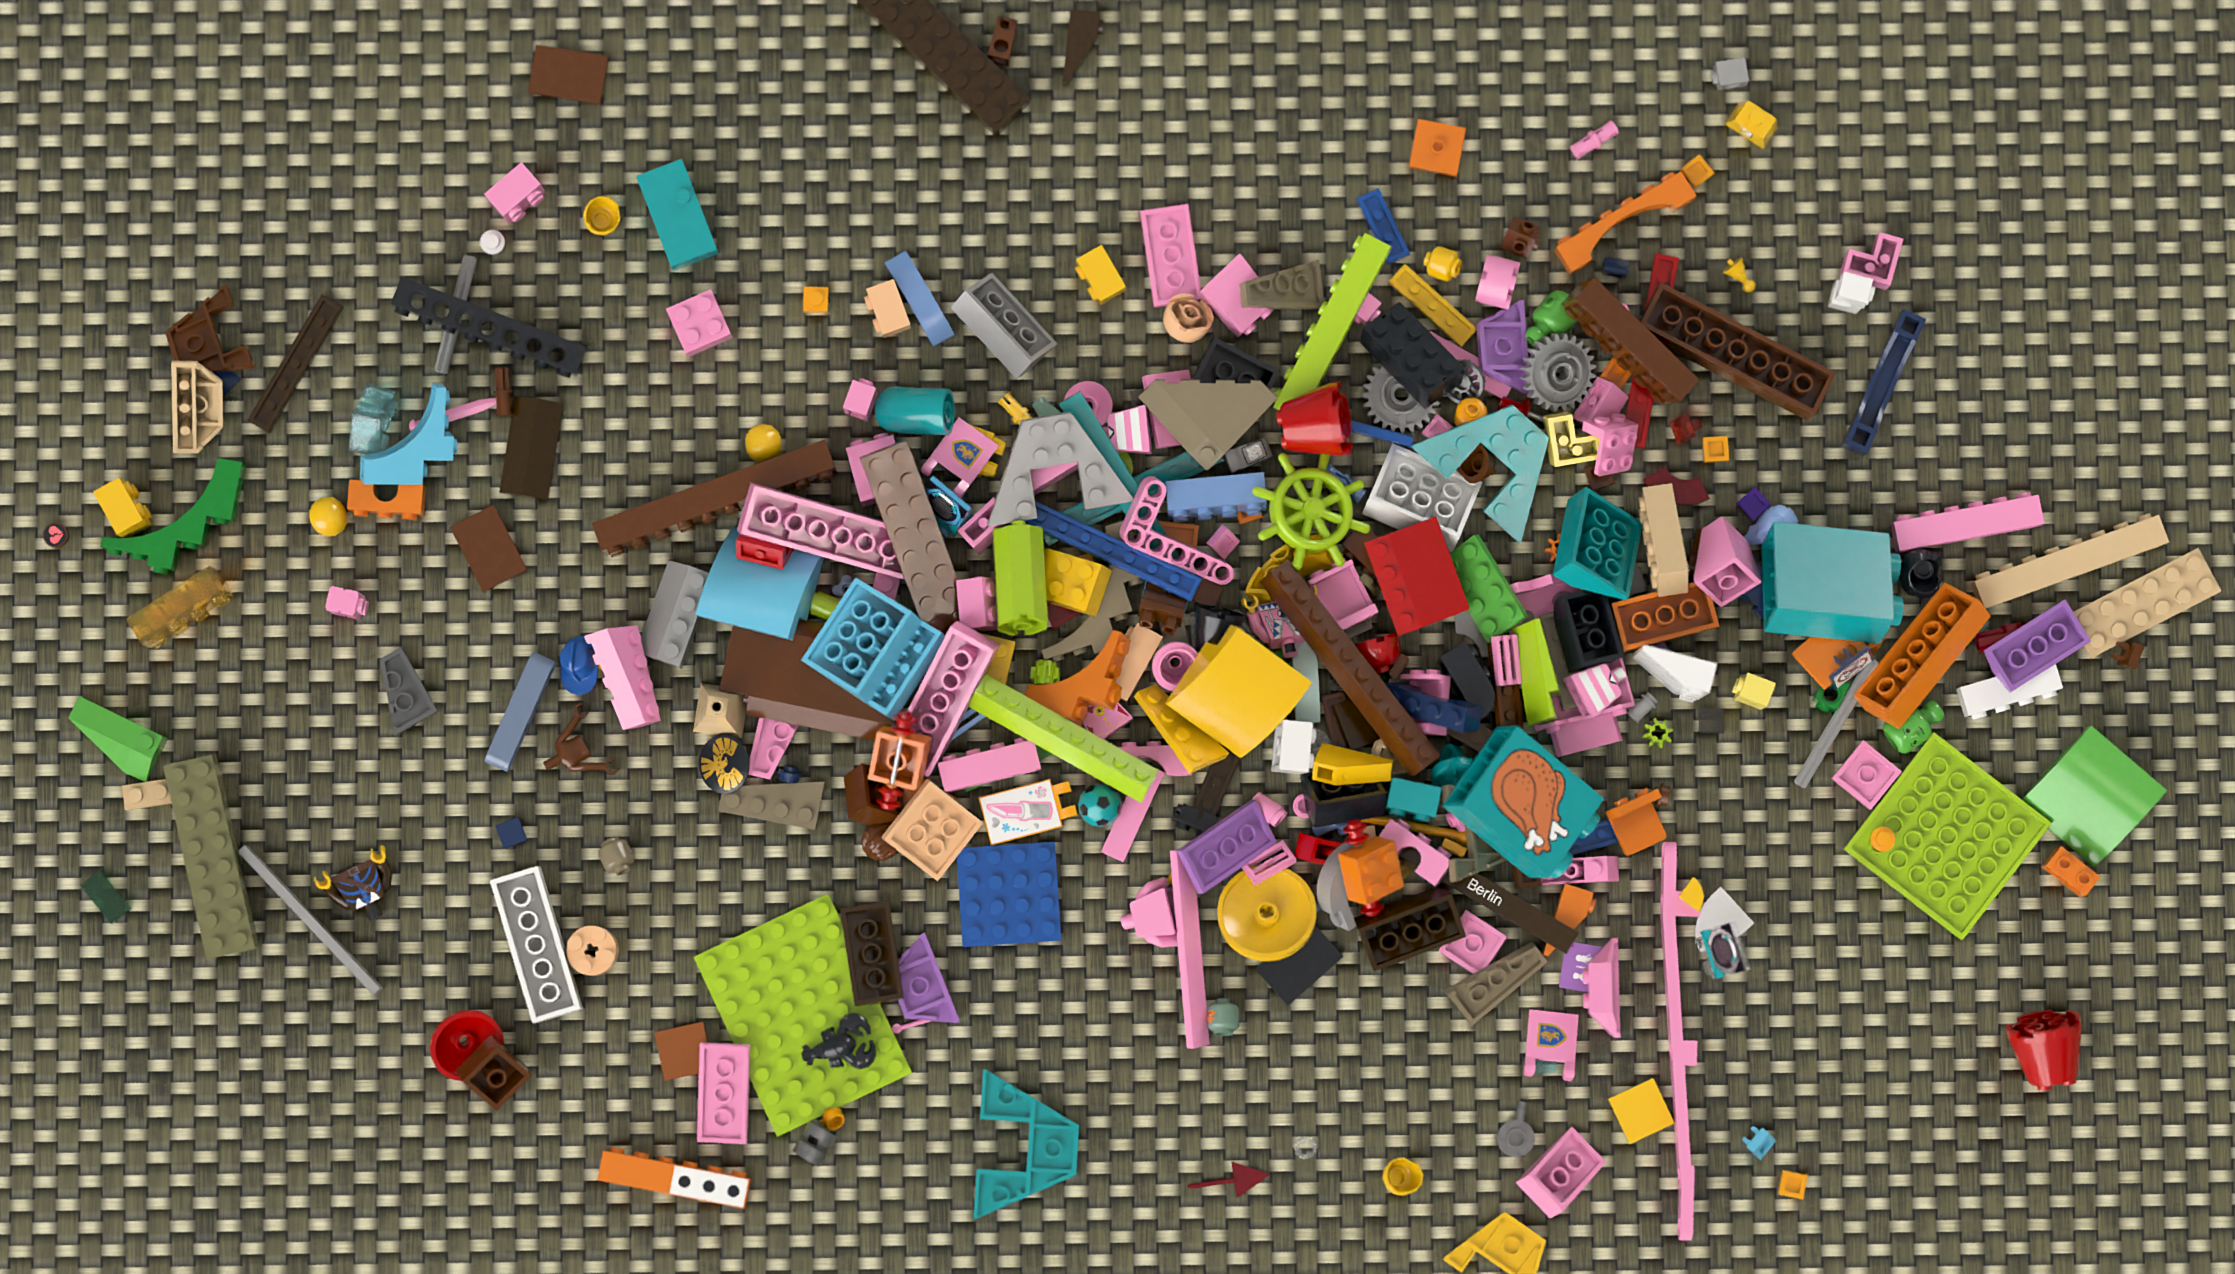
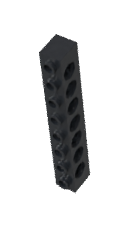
[391,276,587,378]

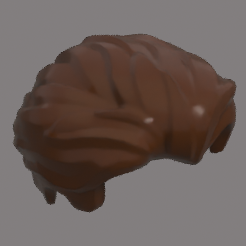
[861,822,899,861]

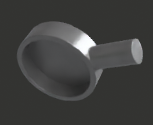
[1497,1101,1535,1157]

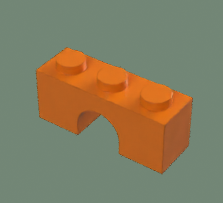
[347,480,426,520]

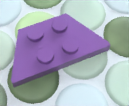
[1476,300,1530,394]
[898,933,960,1023]

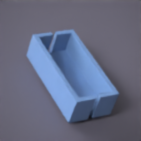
[1165,472,1267,523]

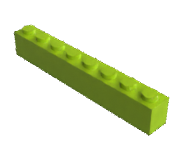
[1273,233,1393,410]
[968,674,1159,803]

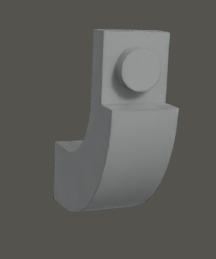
[1317,842,1356,931]

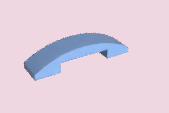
[885,251,955,347]

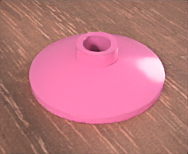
[1064,381,1112,426]

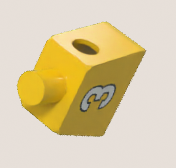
[1725,100,1777,149]

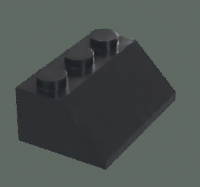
[1300,772,1386,828]

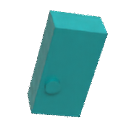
[636,159,719,271]

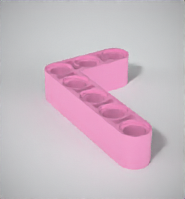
[1120,476,1234,585]

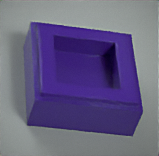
[1736,487,1771,522]

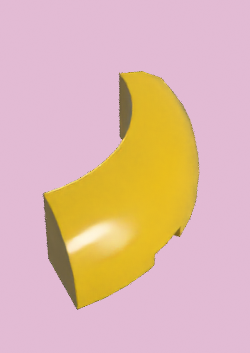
[1245,534,1335,605]

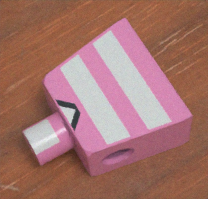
[1103,405,1152,454]
[1563,663,1626,720]

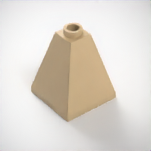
[693,683,747,739]

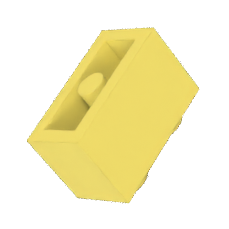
[1732,673,1776,710]

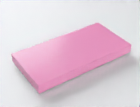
[1140,204,1201,308]
[697,1042,750,1144]

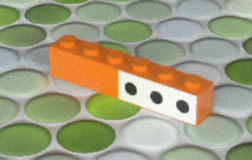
[597,1146,752,1208]

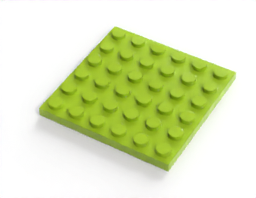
[1843,732,2052,940]

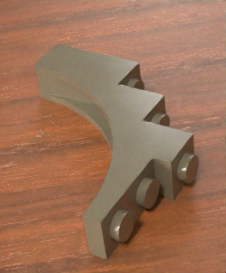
[1041,521,1143,663]

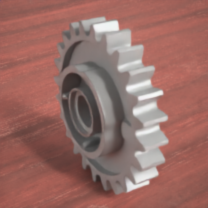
[1520,333,1596,412]
[1361,363,1440,434]

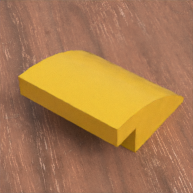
[1165,625,1312,758]

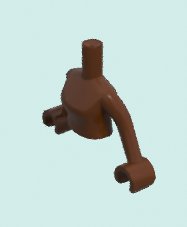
[543,703,619,775]

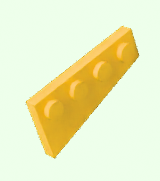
[1134,684,1229,774]

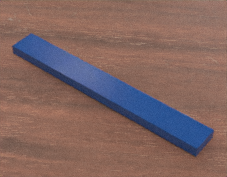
[1024,501,1202,602]

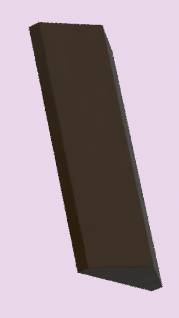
[499,396,564,500]
[840,900,904,1006]

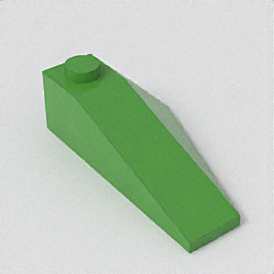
[69,696,168,782]

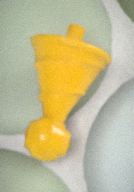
[1723,258,1756,293]

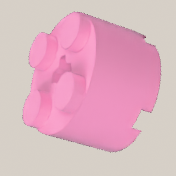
[1475,254,1520,310]

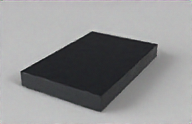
[1255,925,1343,1006]

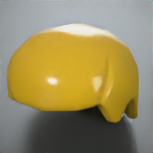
[583,196,620,236]
[745,424,782,463]
[309,497,348,537]
[1382,1158,1423,1196]

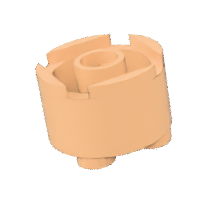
[567,926,619,976]

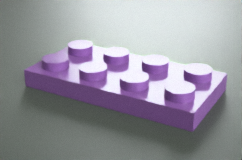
[1177,800,1277,894]

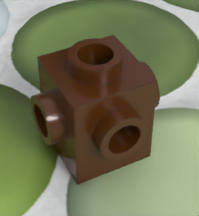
[1501,216,1541,258]

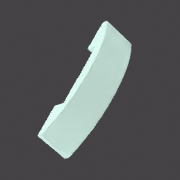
[1292,640,1320,723]

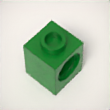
[1812,682,1850,713]

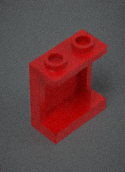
[736,534,794,570]

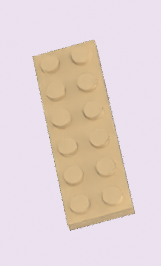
[2074,548,2221,659]

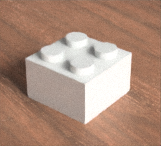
[1271,720,1316,774]

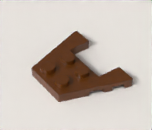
[165,284,255,373]

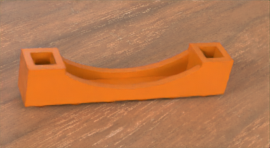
[1554,171,1697,275]

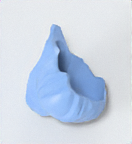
[1744,505,1799,545]

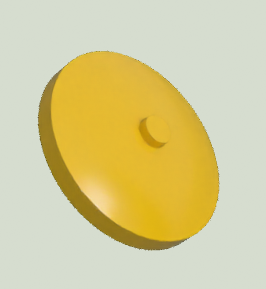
[1217,865,1317,961]

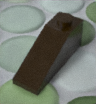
[1063,9,1104,86]

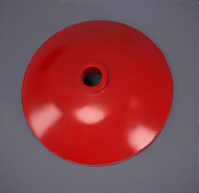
[430,1010,504,1081]

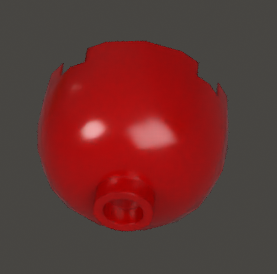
[1354,632,1401,674]

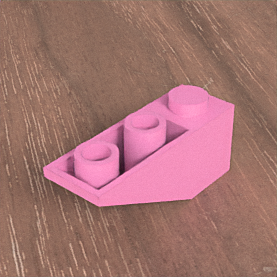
[1541,856,1619,885]

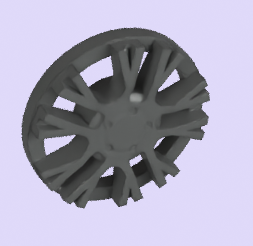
[1443,359,1486,404]

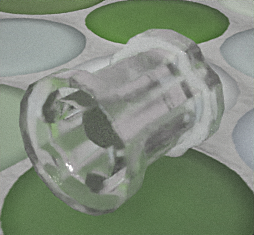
[1294,1136,1317,1159]

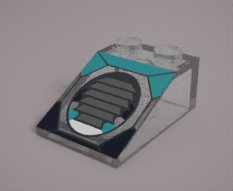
[1695,921,1750,980]

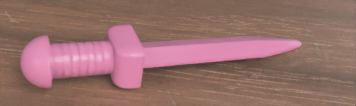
[409,398,496,431]

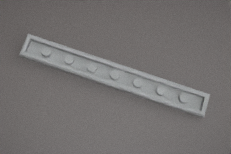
[238,845,384,995]

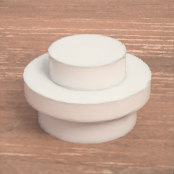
[480,230,505,255]

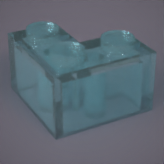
[349,384,398,455]

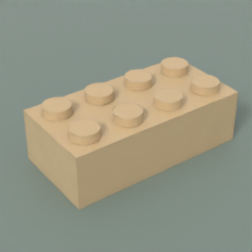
[1638,483,1688,597]

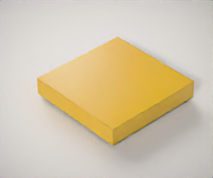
[1608,1078,1674,1144]

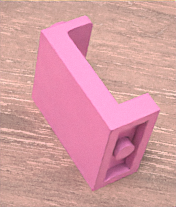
[1307,558,1378,631]
[1400,669,1451,736]

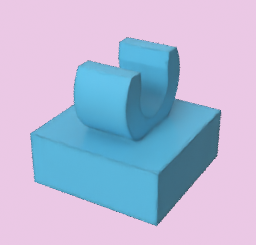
[1742,1127,1776,1160]

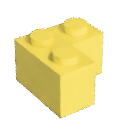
[1543,412,1600,467]

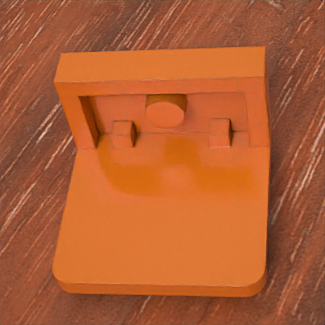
[1605,788,1666,856]

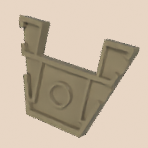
[1442,785,1507,882]

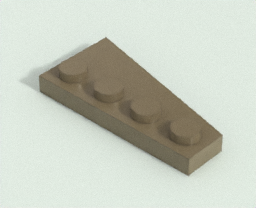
[1239,260,1324,309]

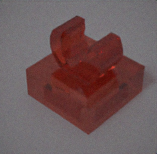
[1669,414,1702,445]

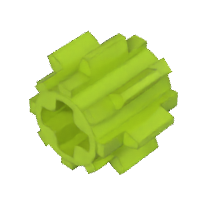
[1030,660,1061,685]
[1642,718,1673,749]

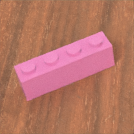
[938,737,1041,793]

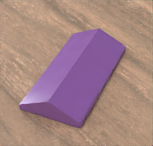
[1984,599,2091,692]

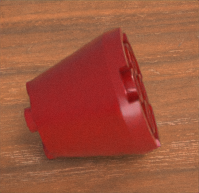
[1276,381,1353,456]
[2006,1009,2082,1091]

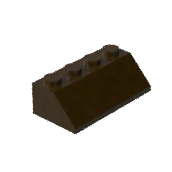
[1354,883,1466,971]

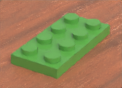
[1450,535,1529,643]

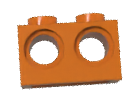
[2041,846,2100,897]

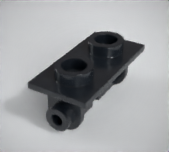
[1172,803,1221,836]

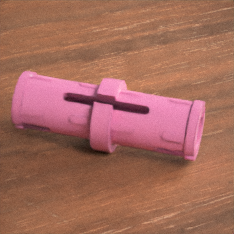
[1570,120,1619,159]

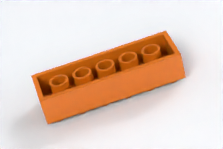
[1853,582,1991,729]

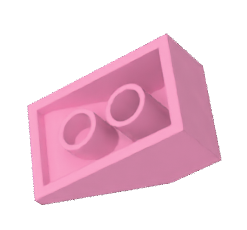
[1516,1127,1606,1218]

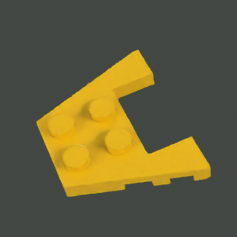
[1443,1212,1546,1274]

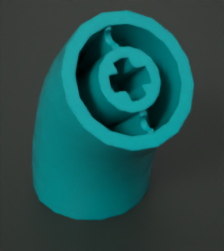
[875,386,955,435]

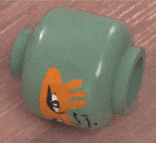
[1207,998,1239,1036]

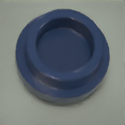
[778,765,803,783]

